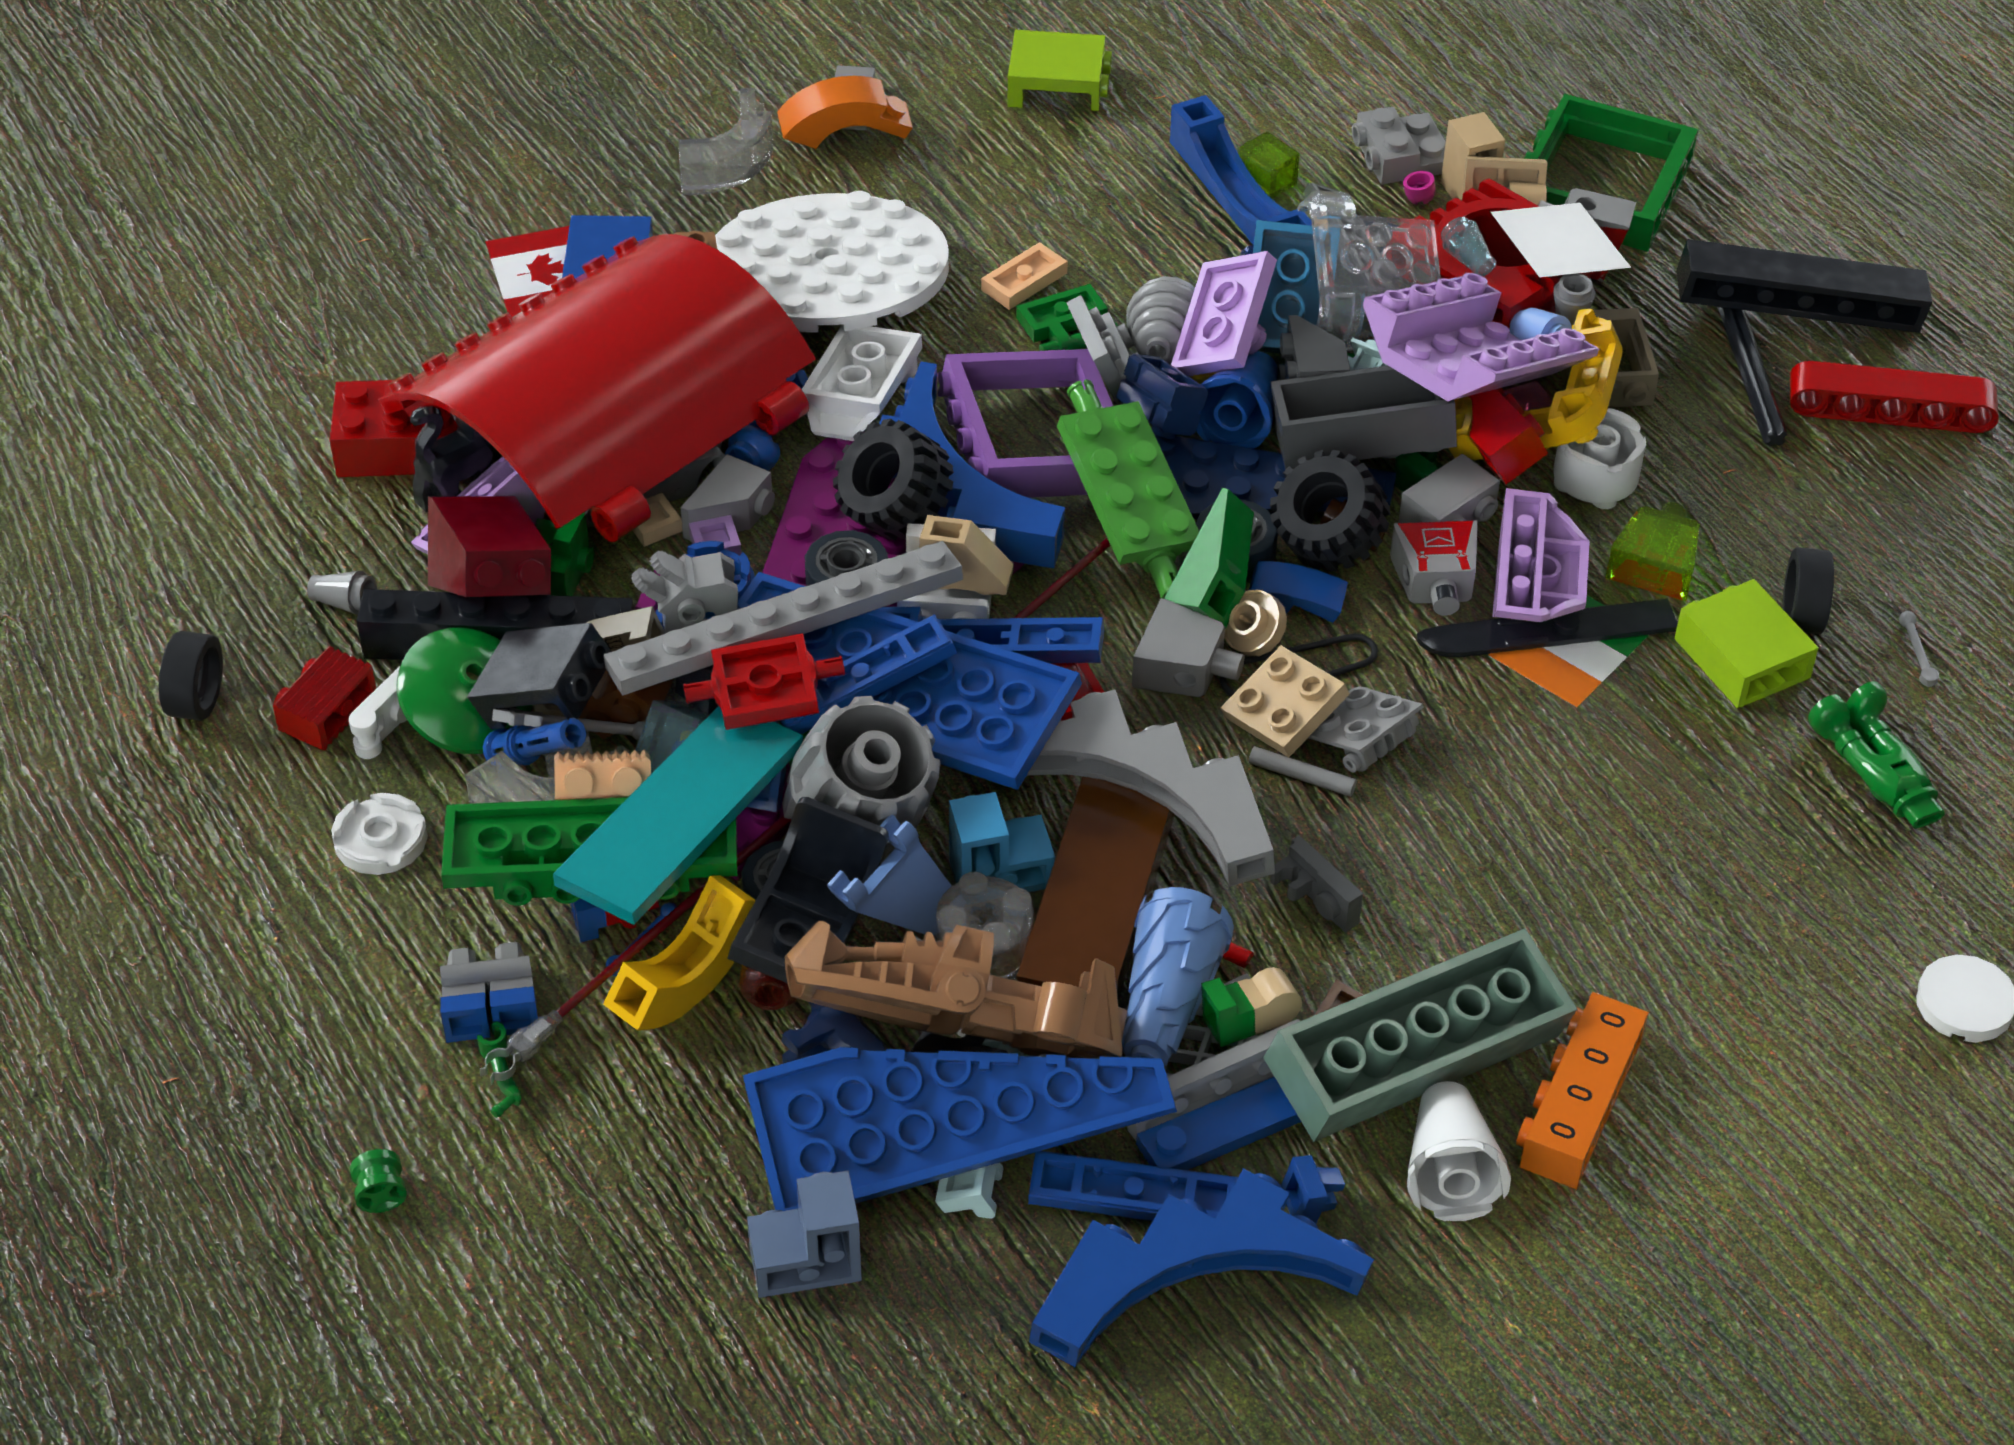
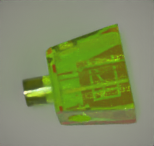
[1605,502,1700,601]

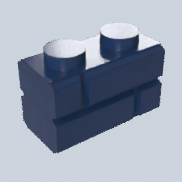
[1116,354,1209,439]

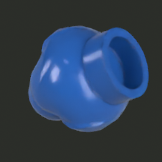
[725,420,780,471]

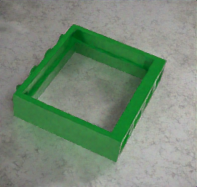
[1524,93,1699,252]

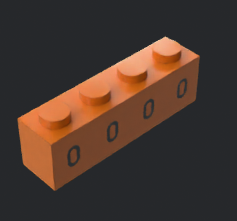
[1516,992,1649,1190]

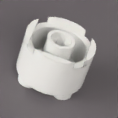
[1553,408,1646,509]

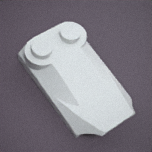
[802,324,922,441]

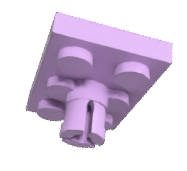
[1171,251,1277,376]

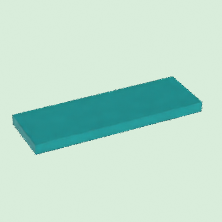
[553,706,803,925]

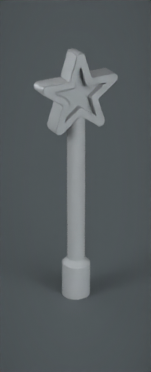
[492,708,661,742]

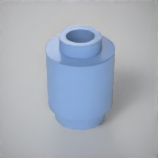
[1510,307,1572,340]

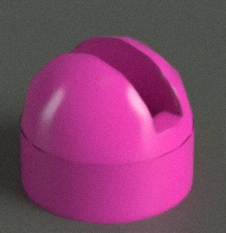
[1403,171,1436,205]

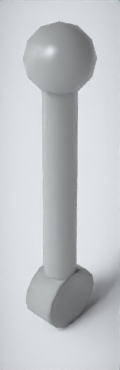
[1899,611,1939,687]

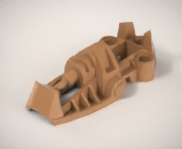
[785,921,1127,1059]

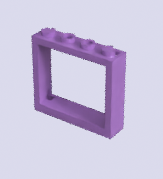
[937,349,1113,498]

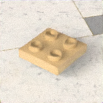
[1463,156,1547,205]
[1220,645,1350,758]

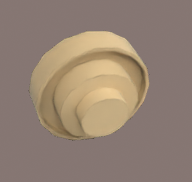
[1224,590,1287,656]

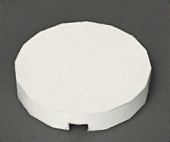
[331,793,428,875]
[1916,955,2014,1043]

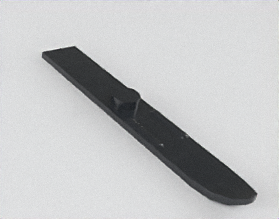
[1417,598,1678,657]

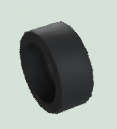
[1783,547,1834,634]
[158,631,223,721]

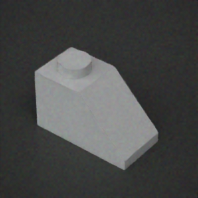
[681,454,775,541]

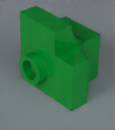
[534,512,594,596]

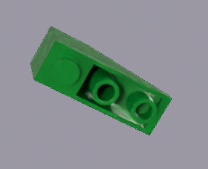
[1164,488,1254,629]

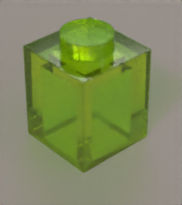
[1238,131,1300,199]

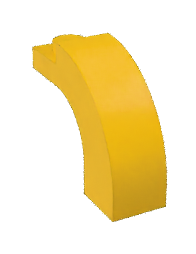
[603,875,756,1031]

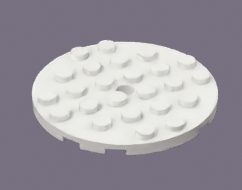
[715,191,949,332]

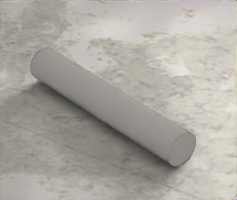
[1248,746,1357,797]

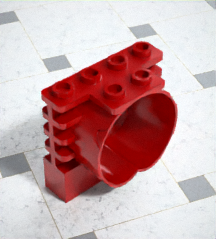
[1384,178,1606,333]

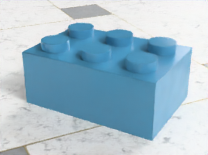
[1253,220,1340,354]

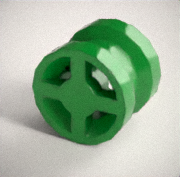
[350,1149,407,1213]

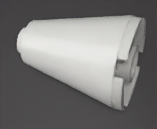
[1407,1081,1511,1221]

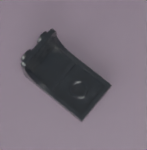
[727,797,889,983]

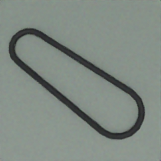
[1219,633,1378,697]

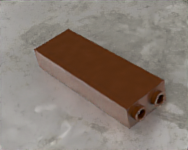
[1017,776,1175,1001]

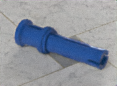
[483,718,586,770]

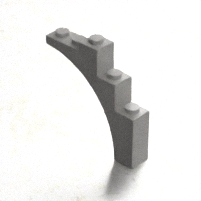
[1027,689,1275,887]

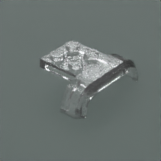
[1297,190,1441,351]

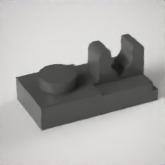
[1270,835,1363,932]

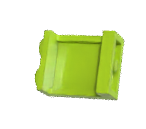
[1007,30,1112,111]

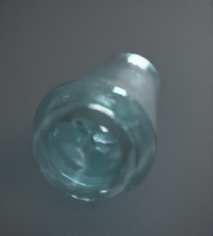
[1440,217,1496,276]

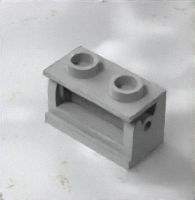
[1398,453,1500,523]

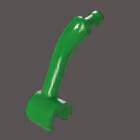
[477,1022,522,1118]

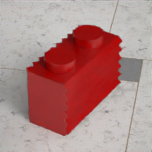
[273,646,376,750]

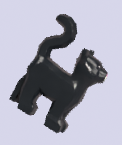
[410,406,494,512]

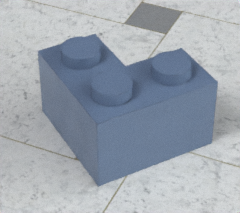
[747,1171,862,1298]

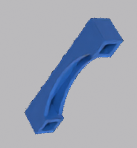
[1170,95,1316,245]

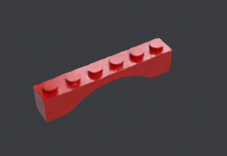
[1467,388,1549,485]

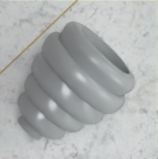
[1126,276,1195,364]

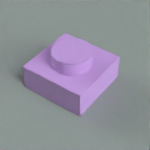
[689,515,742,556]

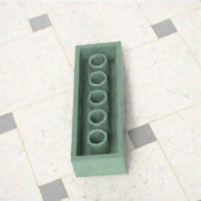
[1263,928,1578,1142]

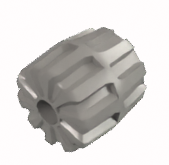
[782,696,941,862]

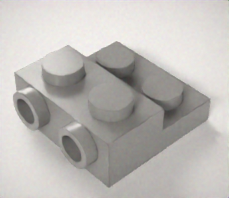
[1352,106,1446,185]
[1066,295,1139,405]

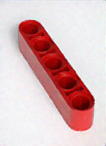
[1790,361,1999,433]

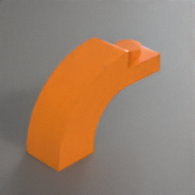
[777,76,913,149]

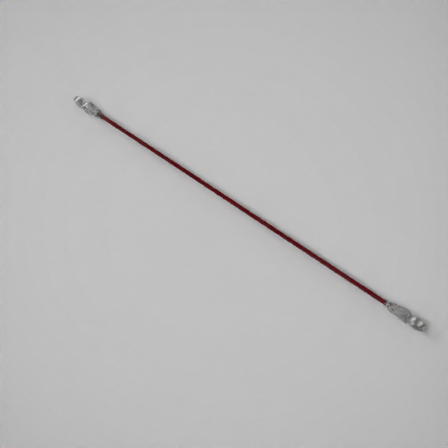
[480,536,1111,1085]

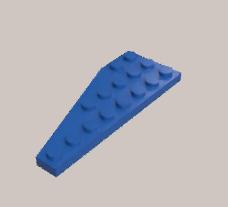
[737,572,1082,790]
[743,1047,1177,1211]

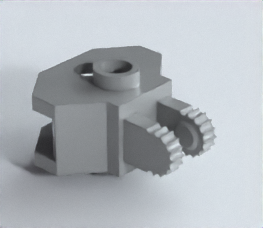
[631,550,738,634]

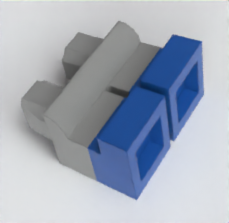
[440,942,539,1043]

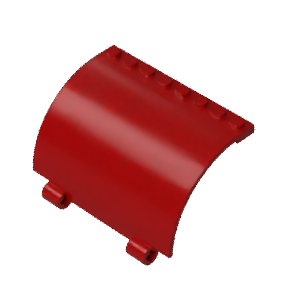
[378,234,816,542]

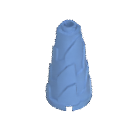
[1122,887,1234,1066]

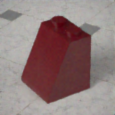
[428,496,551,597]

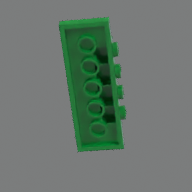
[441,797,738,906]

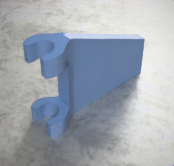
[827,815,963,936]

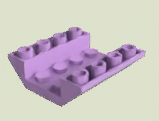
[1363,273,1599,401]

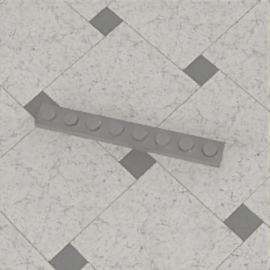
[604,541,963,696]

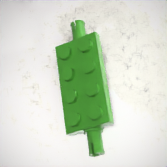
[1057,379,1199,599]

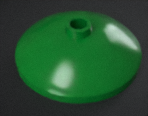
[396,628,533,754]

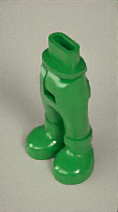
[1808,681,1945,829]

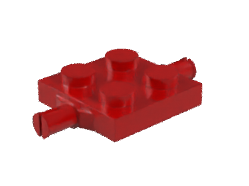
[683,633,845,730]

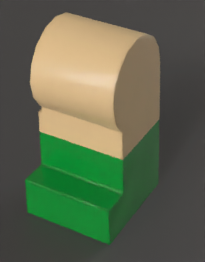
[1201,967,1302,1047]

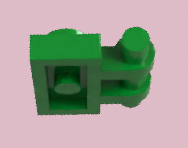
[1016,284,1118,351]

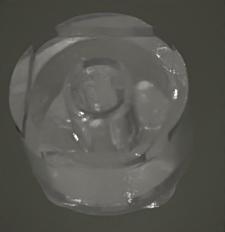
[936,872,1033,980]

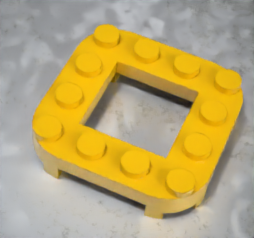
[1449,309,1623,460]

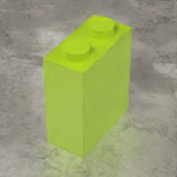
[1674,579,1819,709]

